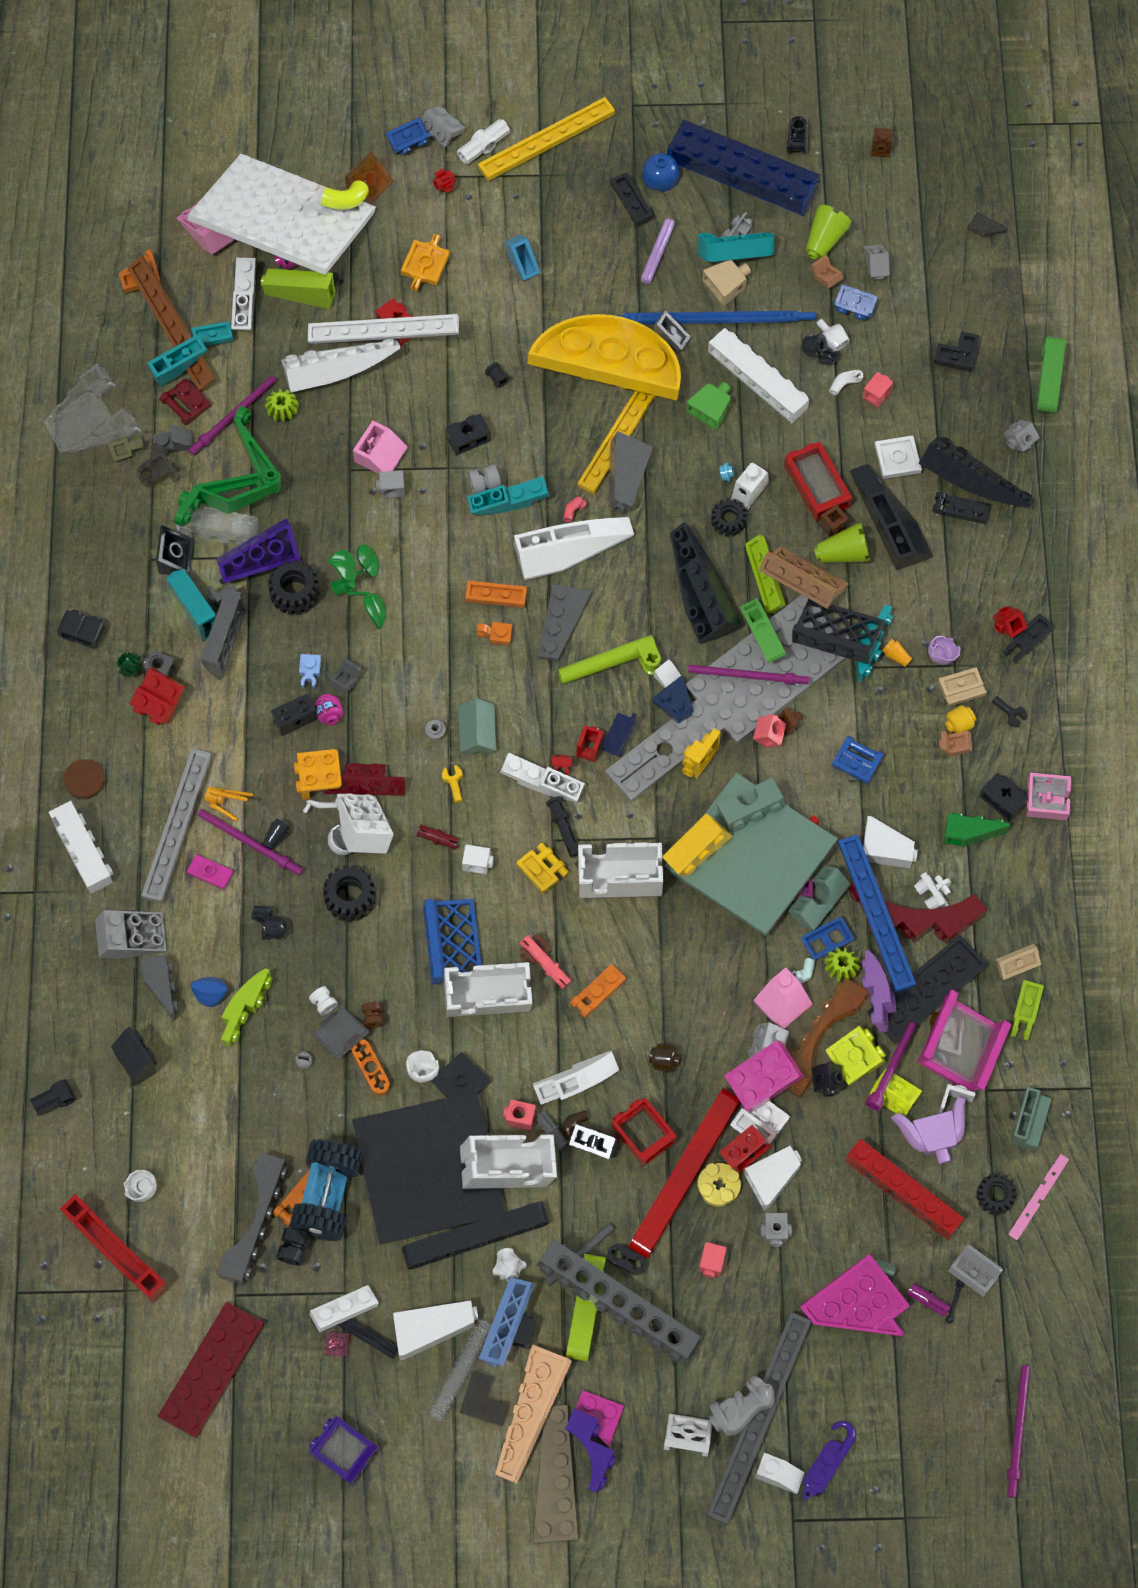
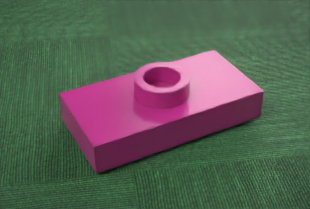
[187,854,233,890]

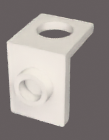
[939,1084,975,1113]

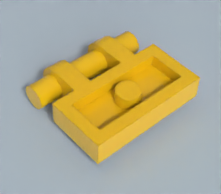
[516,843,570,894]

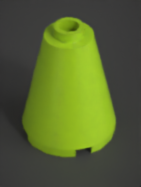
[806,205,851,260]
[814,523,871,563]

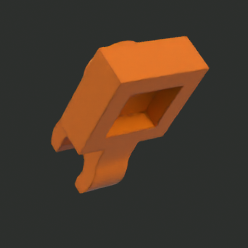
[477,622,512,646]

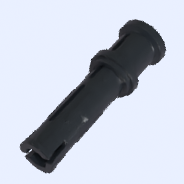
[546,796,578,858]

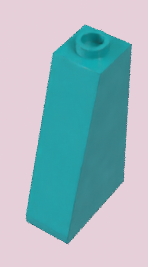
[166,569,216,642]

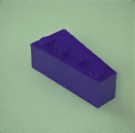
[216,518,300,583]

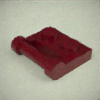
[159,378,212,425]

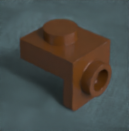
[519,933,552,965]

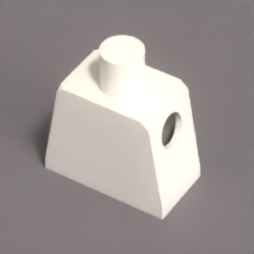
[731,463,769,510]

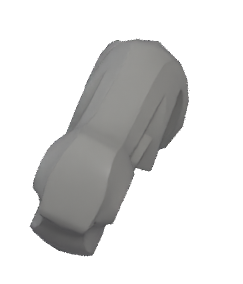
[709,1376,775,1436]

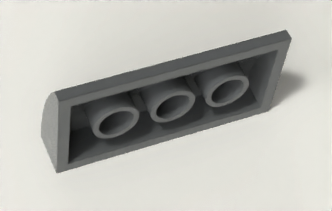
[200,589,247,680]

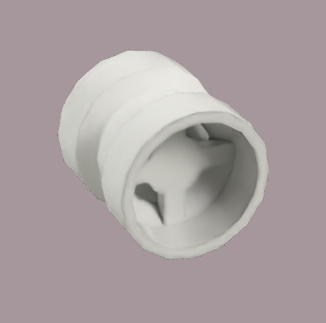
[309,986,338,1016]

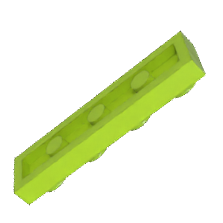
[745,535,786,615]

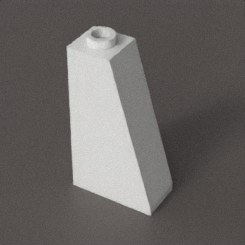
[393,1301,478,1360]

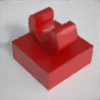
[551,754,573,775]

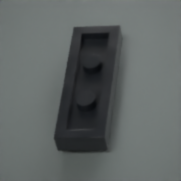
[610,172,653,226]

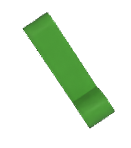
[1036,337,1066,413]

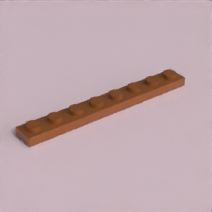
[127,256,216,392]

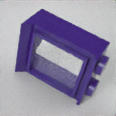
[309,1415,379,1487]

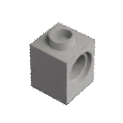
[376,470,405,499]

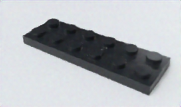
[867,935,989,1044]

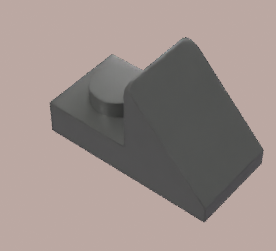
[654,311,691,352]
[152,425,193,455]

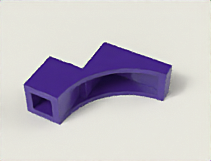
[565,1408,616,1493]

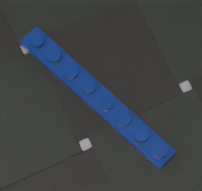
[838,834,916,993]

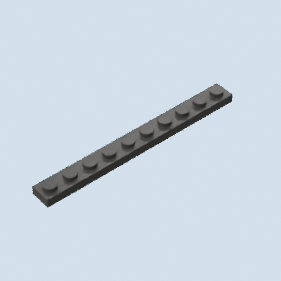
[707,1312,811,1525]

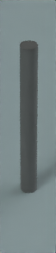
[544,1224,614,1286]

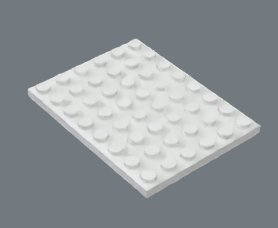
[188,154,376,275]

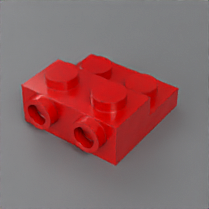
[130,668,186,725]

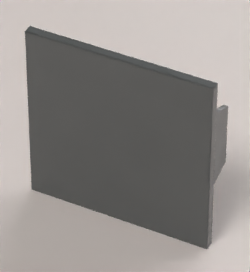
[312,1007,370,1060]

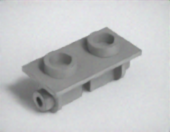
[721,212,752,237]

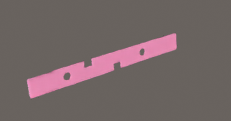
[1009,1154,1069,1240]

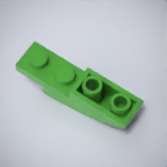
[739,598,786,663]

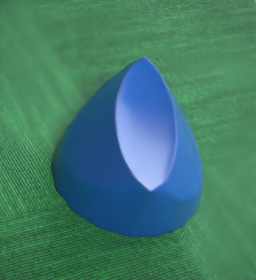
[191,977,228,1007]

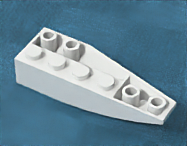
[281,339,400,392]
[514,517,634,581]

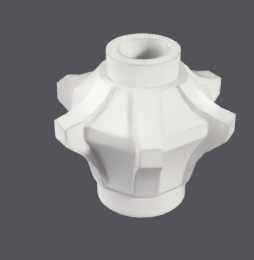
[493,1248,526,1282]

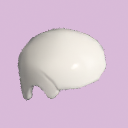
[328,825,352,856]
[406,1050,439,1083]
[124,1170,157,1202]

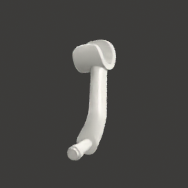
[303,799,339,813]

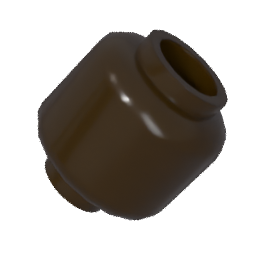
[649,1043,682,1073]

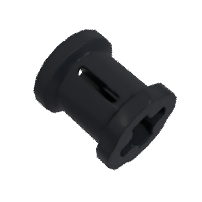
[485,362,510,388]

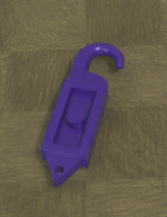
[802,1421,856,1500]

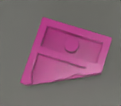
[576,1390,624,1447]

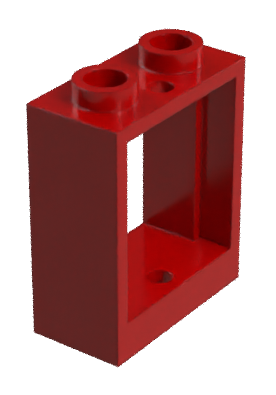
[611,1097,677,1167]
[719,1125,773,1174]

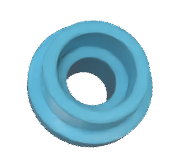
[720,462,734,482]

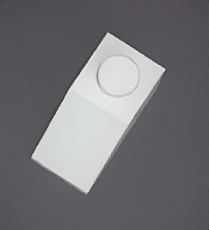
[755,1453,804,1494]

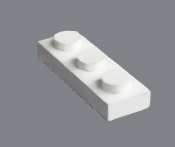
[310,1285,378,1332]

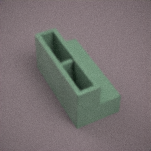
[458,698,496,755]
[1010,1087,1052,1151]

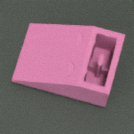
[177,201,235,255]

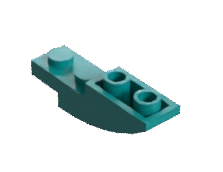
[467,476,549,515]
[856,604,893,682]

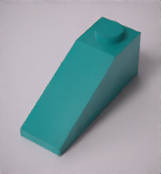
[147,334,207,387]

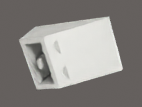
[337,794,394,853]

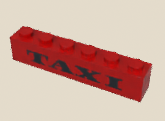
[845,1139,964,1241]

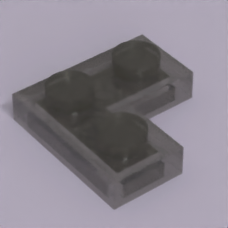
[459,1370,508,1427]

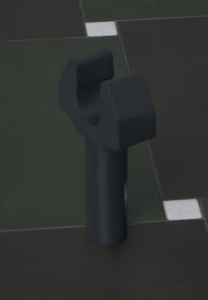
[992,696,1027,728]

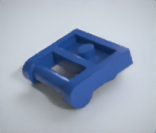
[831,736,884,784]

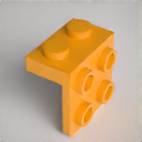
[294,749,342,800]

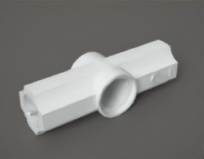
[457,119,510,164]

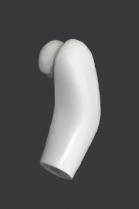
[829,370,863,395]

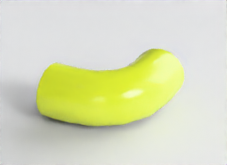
[321,181,369,210]

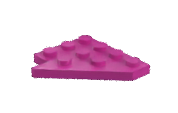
[800,1253,910,1336]

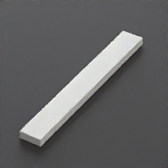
[308,314,459,344]

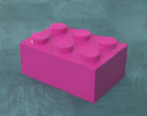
[724,1040,804,1112]

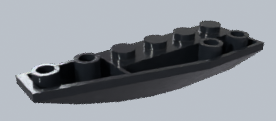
[918,436,1035,508]
[850,464,933,570]
[670,522,742,644]

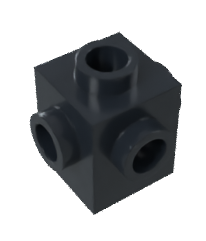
[812,1062,844,1097]

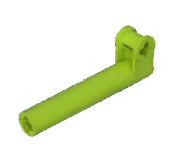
[557,635,661,684]

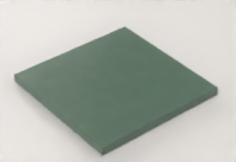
[664,773,838,936]

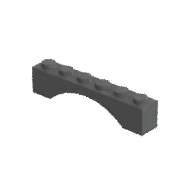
[217,1152,288,1286]

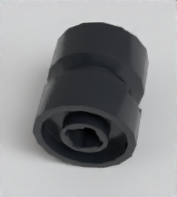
[276,1228,311,1266]

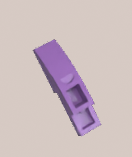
[862,950,896,1032]

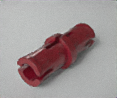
[416,824,459,850]

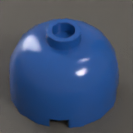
[642,153,679,192]

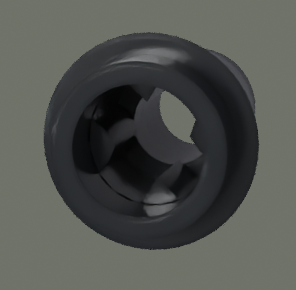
[262,818,290,850]

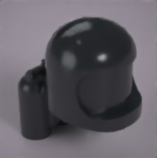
[801,334,840,365]
[251,905,287,940]

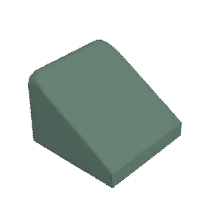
[875,1260,895,1280]

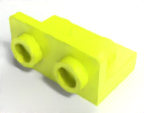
[869,1068,922,1117]

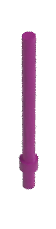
[188,375,276,455]
[688,665,809,685]
[197,809,304,876]
[1007,1365,1030,1498]

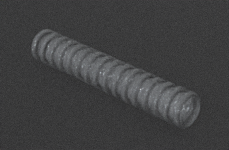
[427,1319,492,1422]

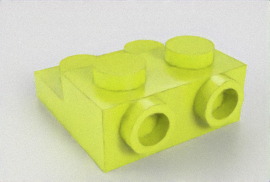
[825,1026,886,1085]

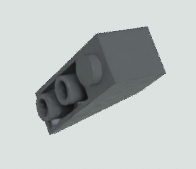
[141,955,179,1020]

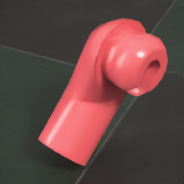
[563,496,587,522]

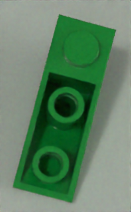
[943,813,1010,847]

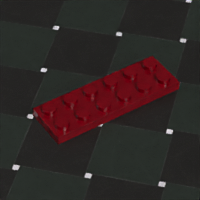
[158,1302,264,1439]

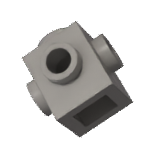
[1004,420,1040,452]
[761,1213,792,1247]

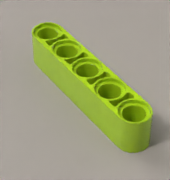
[566,1254,606,1362]

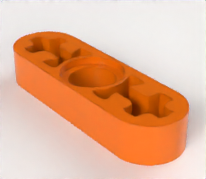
[351,1039,390,1096]

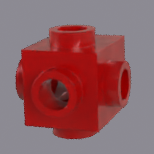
[992,606,1027,638]

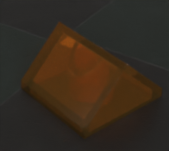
[345,152,393,204]

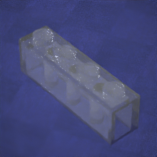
[175,506,259,545]

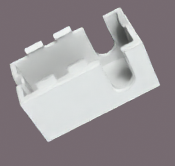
[578,842,663,898]
[443,962,532,1017]
[460,1135,557,1189]

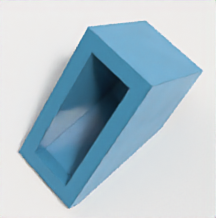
[503,235,540,281]

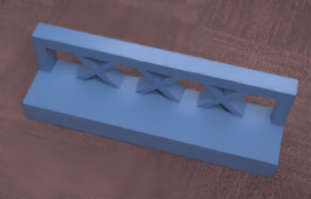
[479,1277,534,1368]

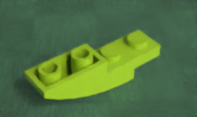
[221,968,272,1048]

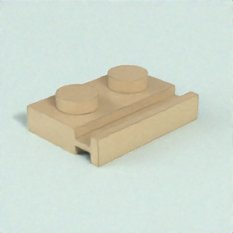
[938,667,987,707]

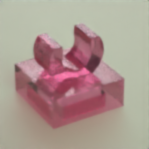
[325,1333,349,1357]

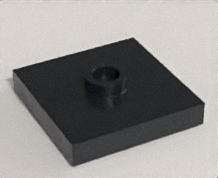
[431,1052,491,1098]

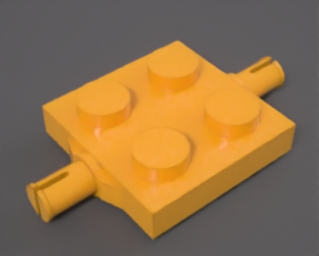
[401,234,450,291]

